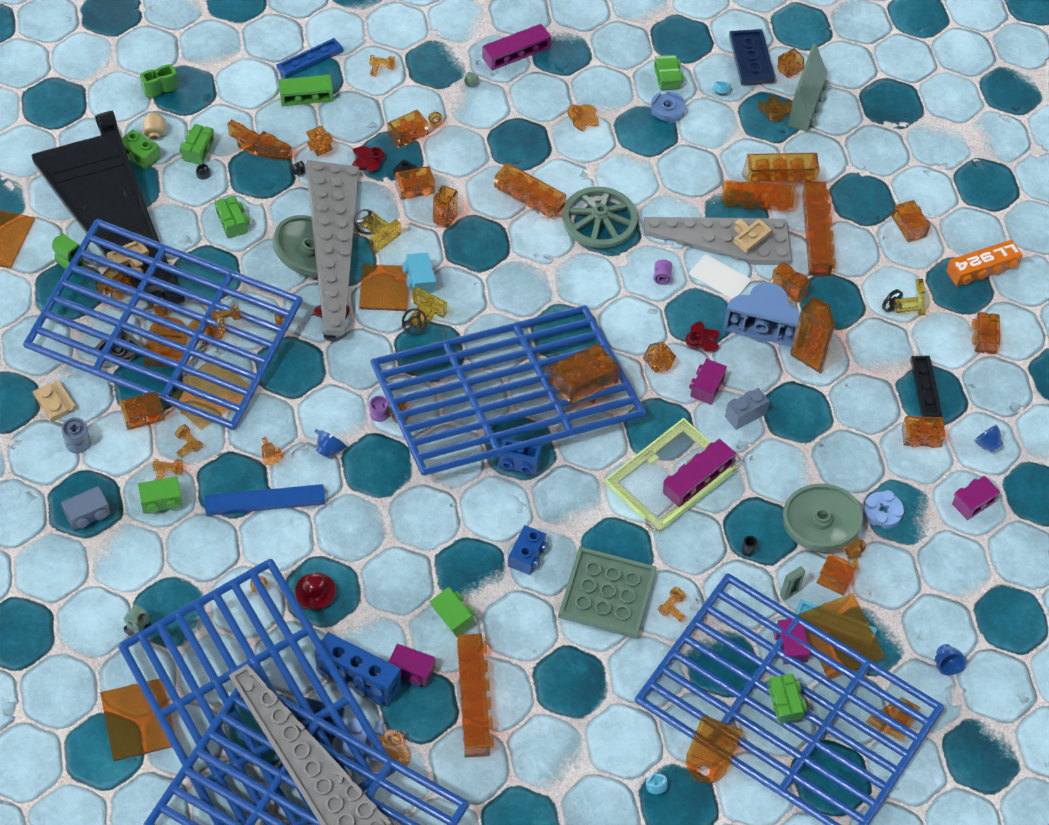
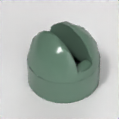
[464,72,479,87]

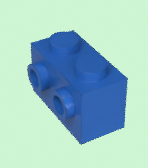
[498,438,542,476]
[508,525,548,575]

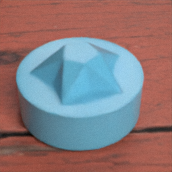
[713,81,731,94]
[646,774,668,794]

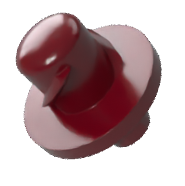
[295,573,336,610]

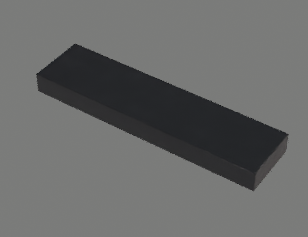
[910,355,942,421]

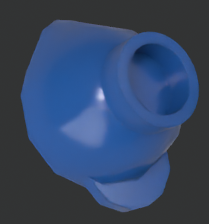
[974,424,1003,453]
[314,429,347,458]
[935,644,966,676]

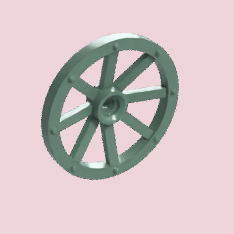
[562,186,637,248]

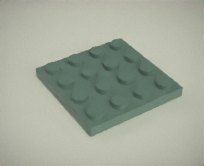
[558,546,657,639]

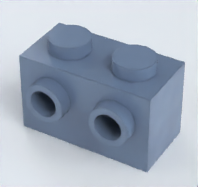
[725,388,770,430]
[61,486,111,531]

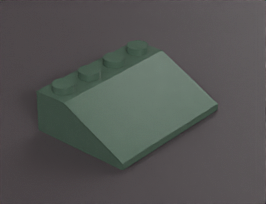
[788,44,829,132]

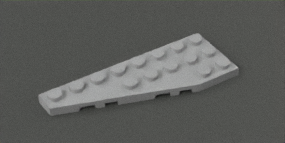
[644,217,791,265]

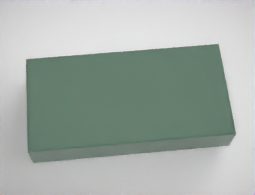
[780,566,806,600]

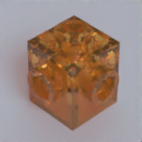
[777,48,805,78]
[306,125,333,157]
[642,341,676,373]

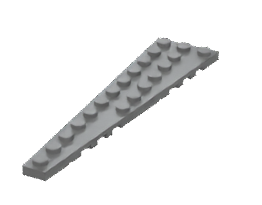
[306,160,359,336]
[229,664,392,825]

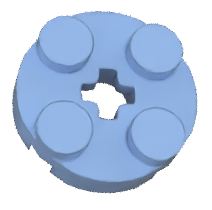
[863,490,904,529]

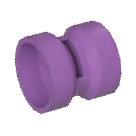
[654,259,672,285]
[369,396,389,422]

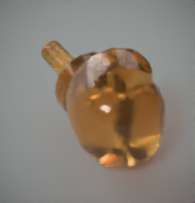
[261,437,283,465]
[843,536,866,570]

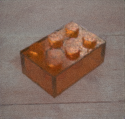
[550,343,620,405]

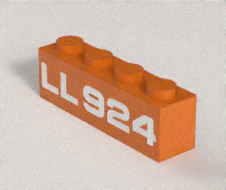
[946,239,1023,287]

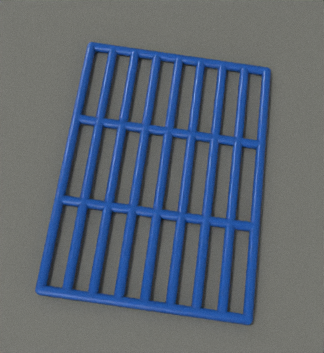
[23,219,303,430]
[370,305,646,476]
[118,559,396,825]
[634,573,944,825]
[143,688,469,825]

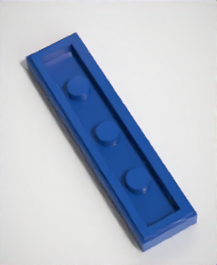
[276,38,343,79]

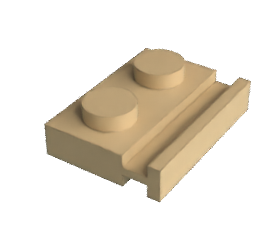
[33,379,77,423]

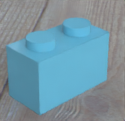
[402,252,436,295]

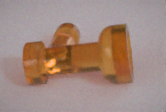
[369,55,395,77]
[212,305,240,334]
[175,424,203,458]
[153,459,183,480]
[658,587,686,622]

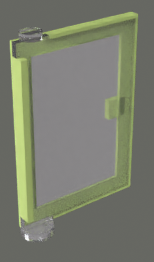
[604,418,742,533]

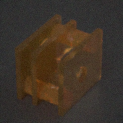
[95,268,132,300]
[816,553,857,596]

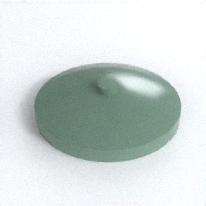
[273,215,318,277]
[783,484,863,551]

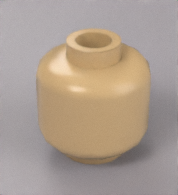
[142,113,166,140]

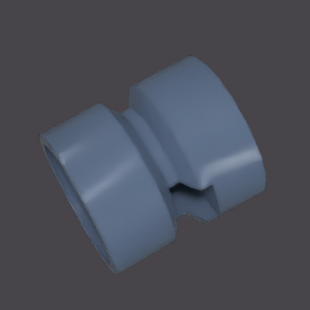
[61,417,91,454]

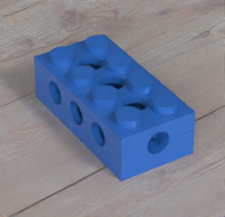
[315,632,401,707]

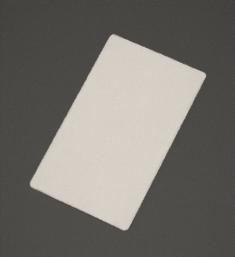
[689,254,751,298]

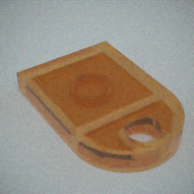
[144,317,187,367]
[686,715,742,784]

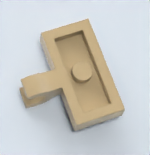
[733,218,772,253]
[107,241,149,272]

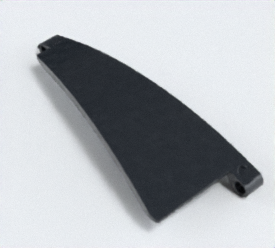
[32,110,185,305]

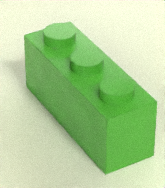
[278,75,333,106]

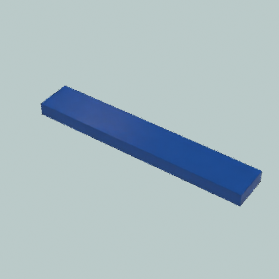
[204,484,325,516]

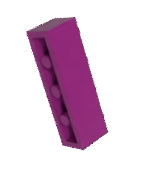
[482,24,551,71]
[663,438,736,508]

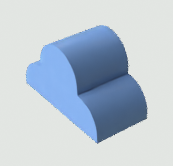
[723,282,801,348]

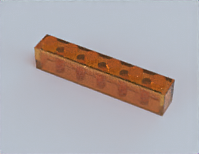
[802,181,836,276]
[457,633,494,758]

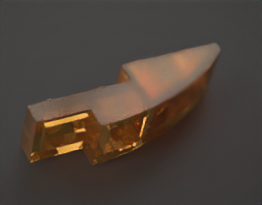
[227,119,292,161]

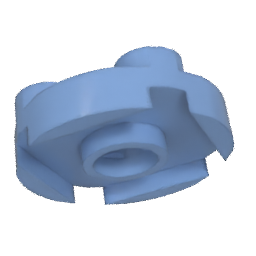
[651,91,686,123]

